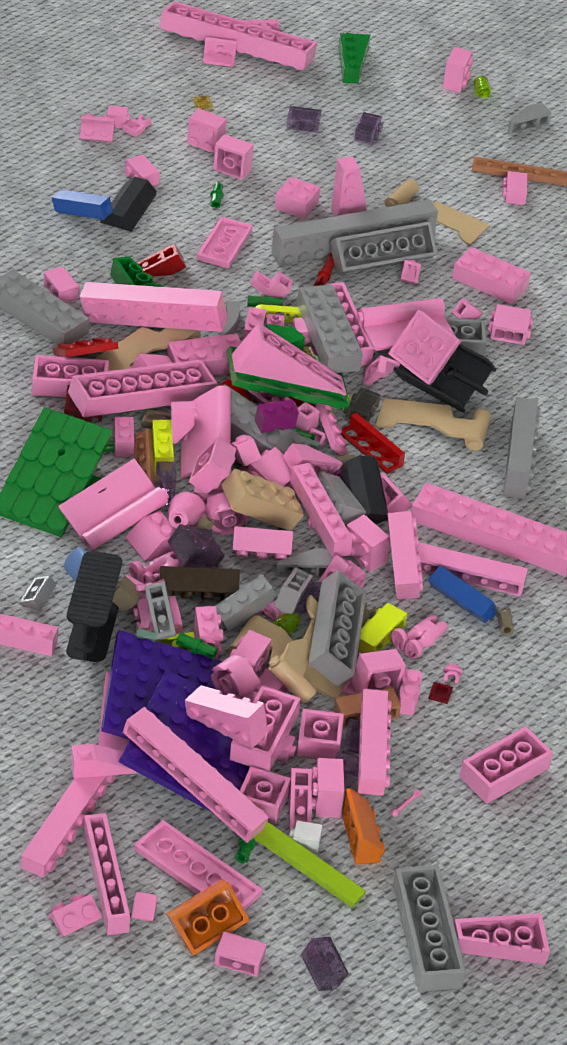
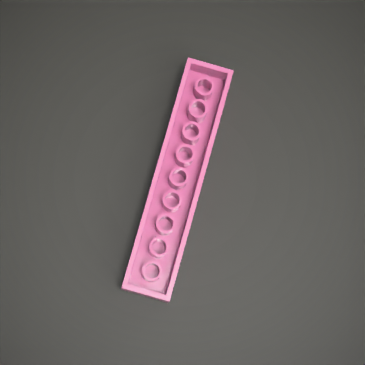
[160,1,317,70]
[411,483,567,576]

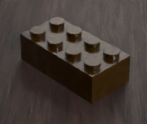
[157,566,240,601]

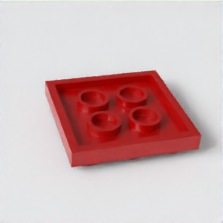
[53,337,119,357]

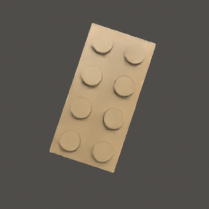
[221,468,304,530]

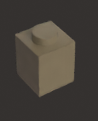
[112,576,143,613]

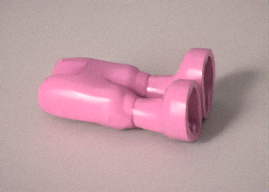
[128,550,188,591]
[391,615,448,659]

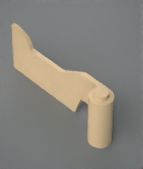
[385,179,490,245]
[94,327,201,371]
[375,398,491,450]
[269,595,318,703]
[228,615,348,699]

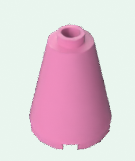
[168,492,206,530]

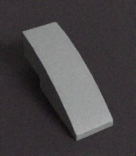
[219,301,241,336]

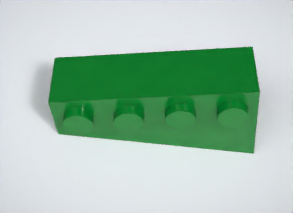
[338,33,371,84]
[110,256,163,287]

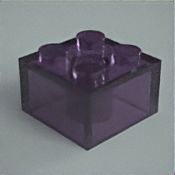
[167,524,225,568]

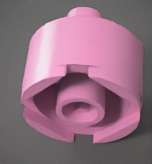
[206,492,248,535]
[211,655,260,700]

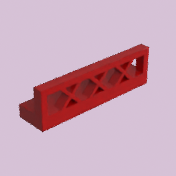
[341,413,405,474]

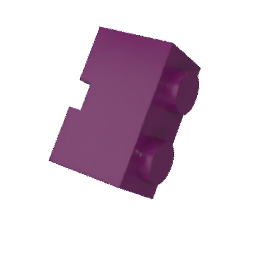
[255,399,299,433]

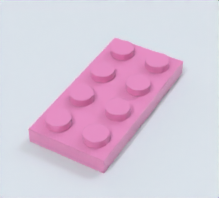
[197,216,253,269]

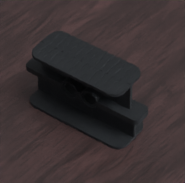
[393,344,496,413]
[66,551,123,662]

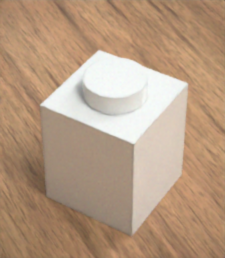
[289,820,322,854]

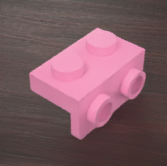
[47,893,102,937]

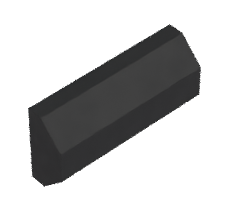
[100,177,157,232]
[341,455,388,524]

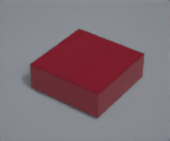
[428,682,453,704]

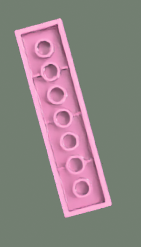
[80,282,227,332]
[68,359,218,417]

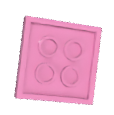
[388,309,461,385]

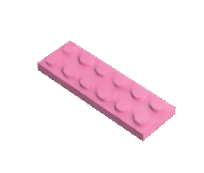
[134,820,263,911]

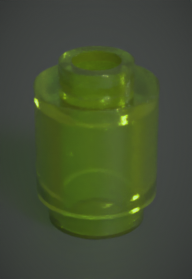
[473,76,491,98]
[272,612,300,635]

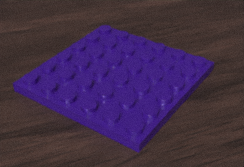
[101,630,225,740]
[118,669,250,813]

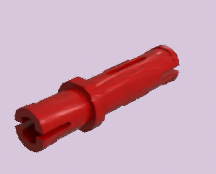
[314,253,335,286]

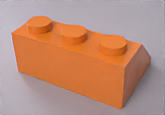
[342,788,385,865]
[166,879,250,956]

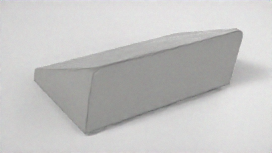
[19,576,56,611]

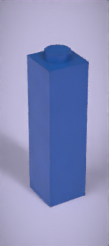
[51,189,113,220]
[428,565,497,623]

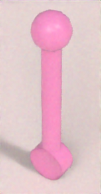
[391,790,421,817]

